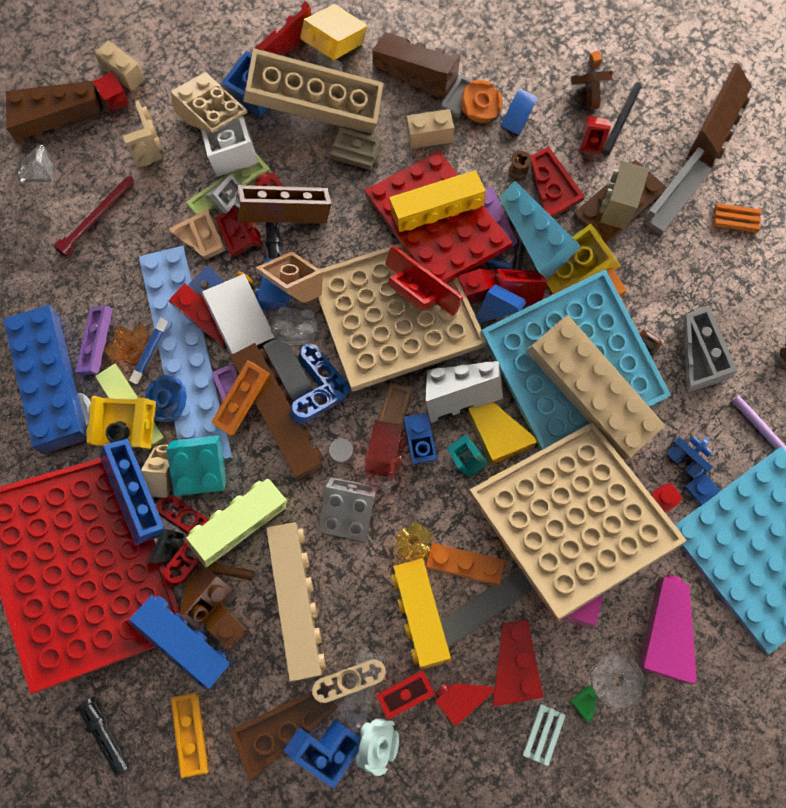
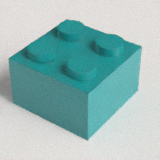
[166,435,227,496]

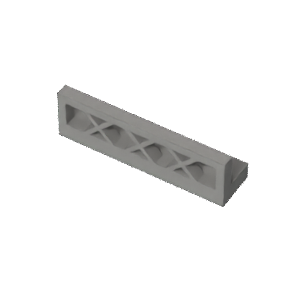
[643,147,712,235]

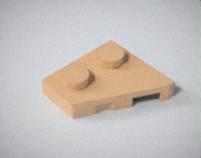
[169,209,226,260]

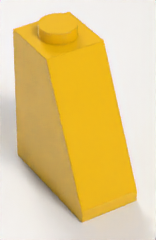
[467,402,537,466]

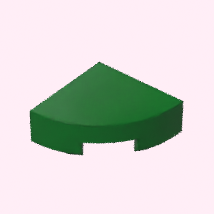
[569,685,596,723]

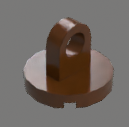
[570,70,614,110]

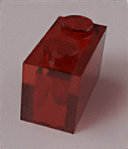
[365,420,406,478]

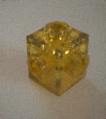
[395,520,434,562]

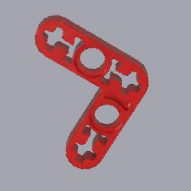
[157,495,210,586]

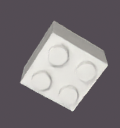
[201,116,259,177]

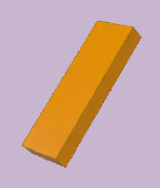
[170,692,209,779]

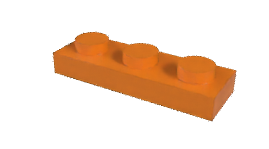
[211,360,270,436]
[426,543,505,586]

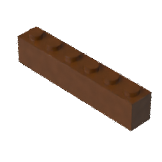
[230,343,324,482]

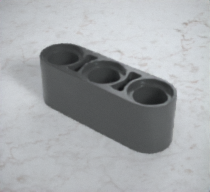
[262,335,313,402]

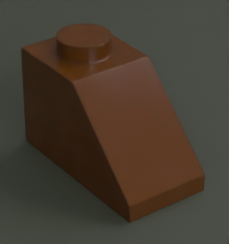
[203,602,250,650]

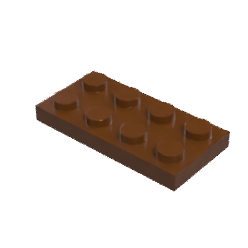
[573,159,667,244]

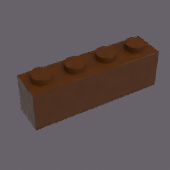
[235,185,331,224]

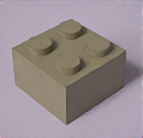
[599,161,649,230]

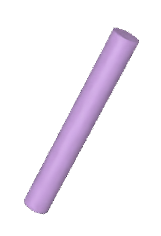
[732,396,786,451]

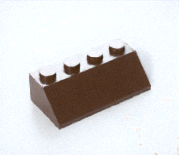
[688,62,752,166]

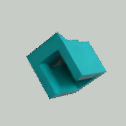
[447,434,489,478]

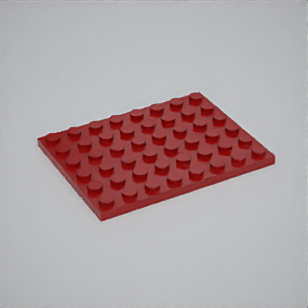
[0,458,180,695]

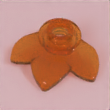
[104,322,149,364]

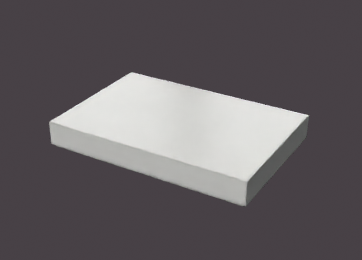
[201,274,275,355]

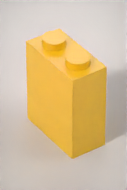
[300,4,368,60]

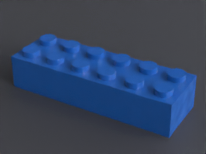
[3,305,87,455]

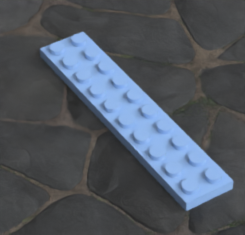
[139,246,233,461]

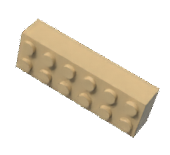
[243,48,383,134]
[526,315,666,459]

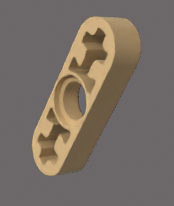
[312,660,386,703]

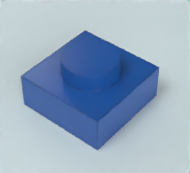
[683,472,720,506]

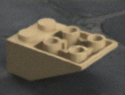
[171,72,247,133]

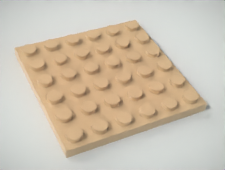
[317,244,487,392]
[469,422,687,622]

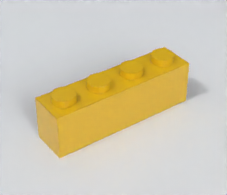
[389,170,486,232]
[391,558,452,670]

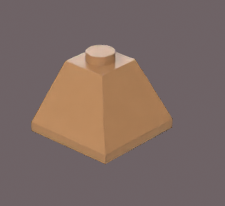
[256,252,323,303]

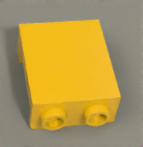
[86,396,156,449]

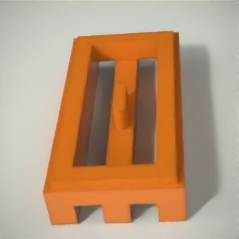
[713,203,762,233]

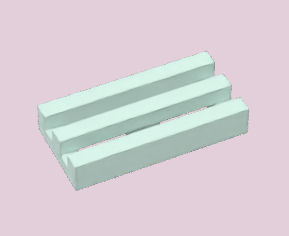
[522,704,565,766]

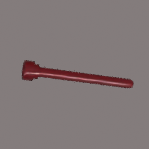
[53,176,134,258]

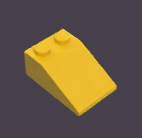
[534,224,621,295]

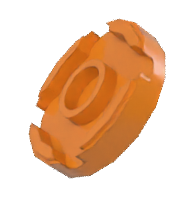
[460,80,503,123]

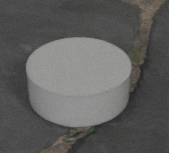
[329,438,353,464]

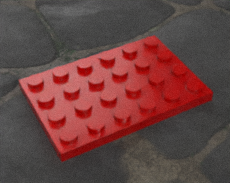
[364,151,513,283]

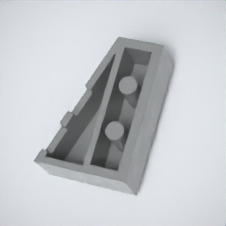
[683,306,738,393]
[426,361,503,423]

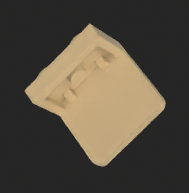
[123,100,163,168]

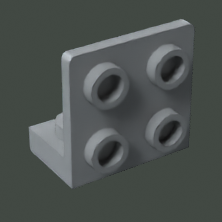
[318,477,378,542]

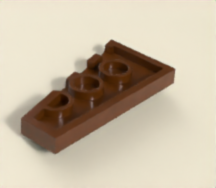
[230,685,337,782]

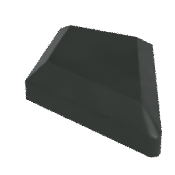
[149,529,184,563]

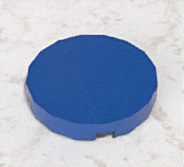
[145,375,187,423]

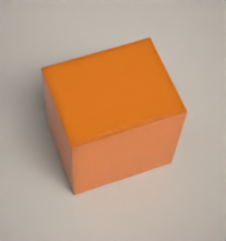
[589,51,602,68]

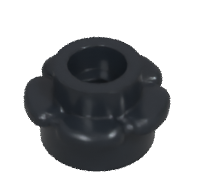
[106,421,130,443]

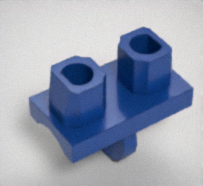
[667,436,713,479]

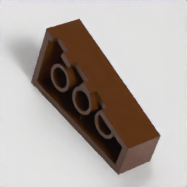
[372,32,460,100]
[6,81,102,143]

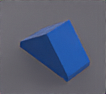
[476,284,526,323]

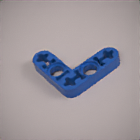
[289,344,349,423]

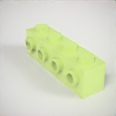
[186,478,287,568]

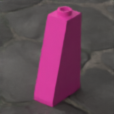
[638,575,697,684]

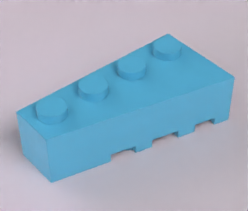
[499,181,581,280]

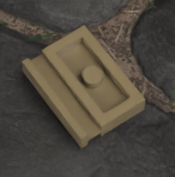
[330,128,381,170]

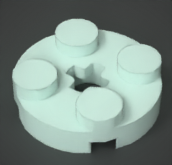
[356,718,399,776]

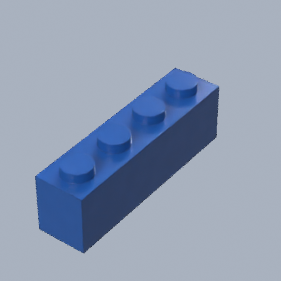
[100,439,164,545]
[127,595,230,690]

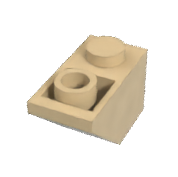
[141,445,173,498]

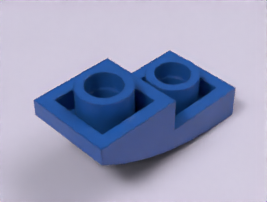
[500,88,538,137]

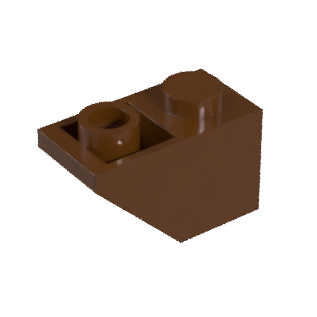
[180,565,232,629]

